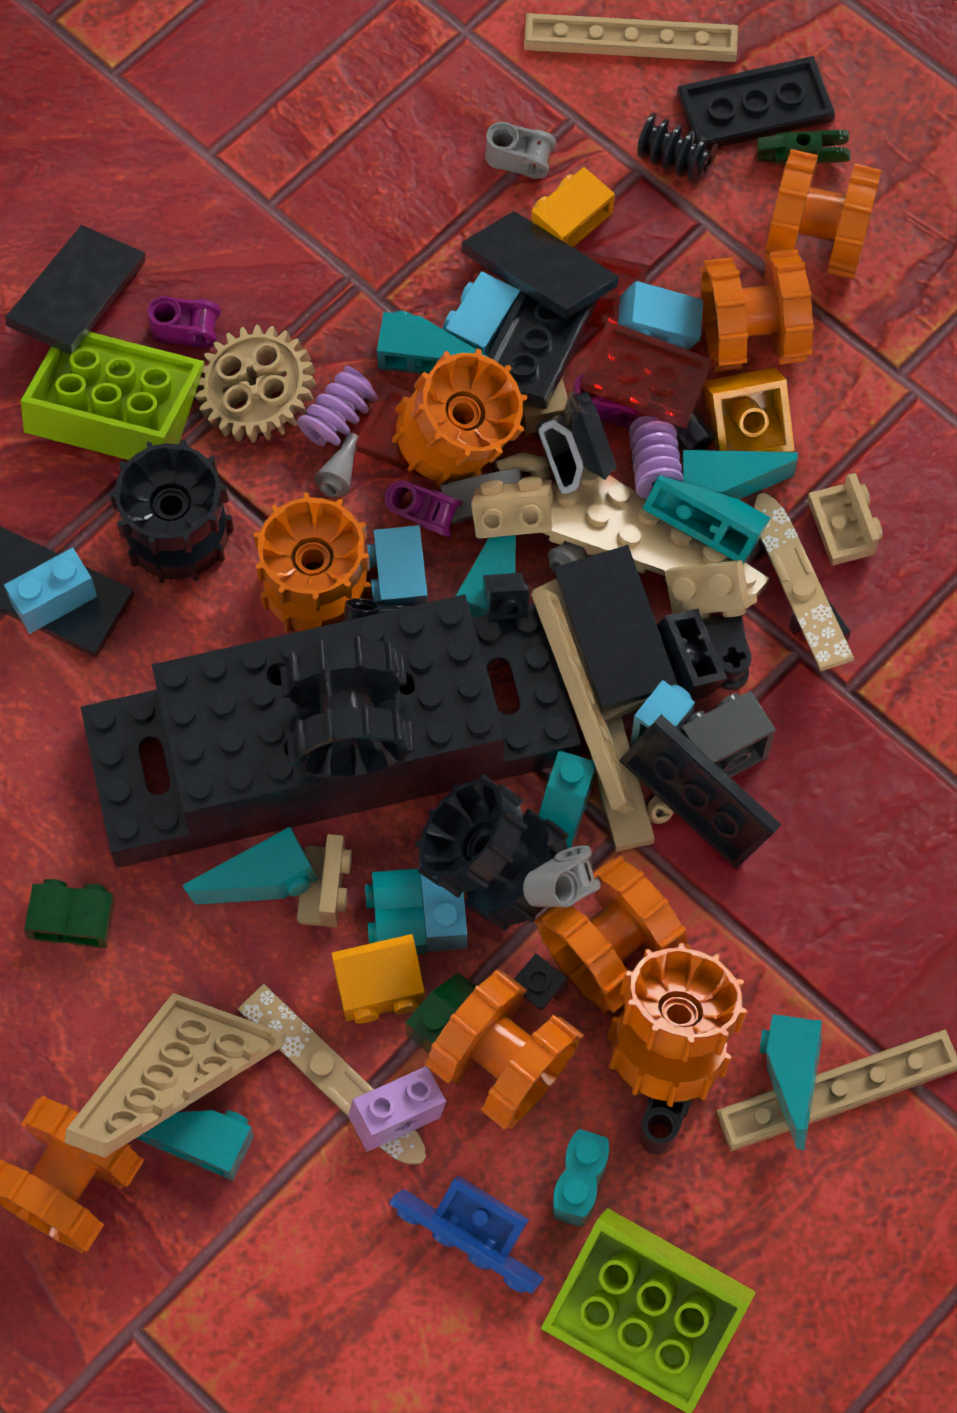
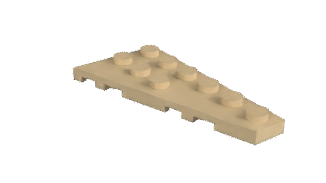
[541,467,770,610]
[64,993,285,1157]

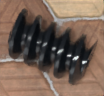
[637,113,718,184]

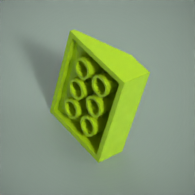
[21,332,204,460]
[541,1208,756,1413]

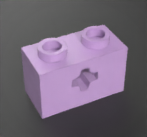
[348,1066,446,1152]

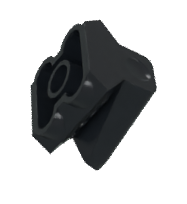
[536,391,617,494]

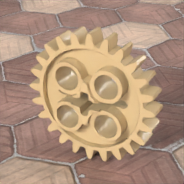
[195,325,317,443]

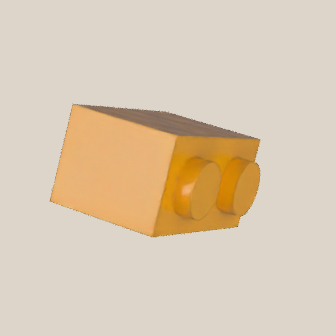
[532,167,615,247]

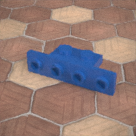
[389,1175,544,1294]

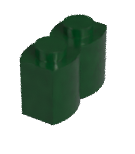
[24,879,115,948]

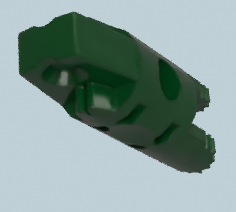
[757,130,851,165]

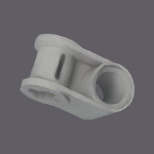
[485,122,556,179]
[523,846,601,908]

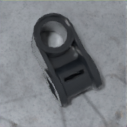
[703,615,752,691]
[639,1097,693,1155]

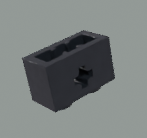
[657,609,727,701]

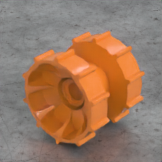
[764,149,882,279]
[700,249,814,373]
[392,349,527,488]
[253,492,372,632]
[534,856,692,1014]
[607,943,747,1107]
[424,969,584,1130]
[0,1095,144,1253]

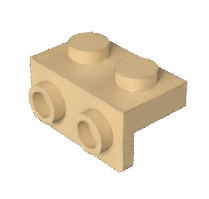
[807,473,882,566]
[471,477,554,538]
[665,560,757,619]
[297,834,352,927]

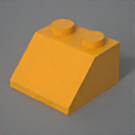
[702,367,795,452]
[332,934,425,1024]

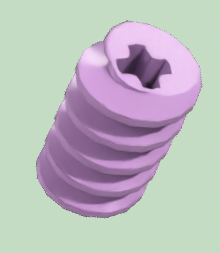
[297,366,378,447]
[628,416,684,499]

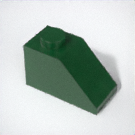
[405,972,476,1053]

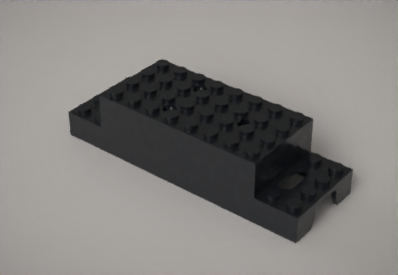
[80,594,581,868]

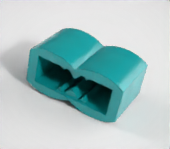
[365,868,427,955]
[552,1129,609,1228]

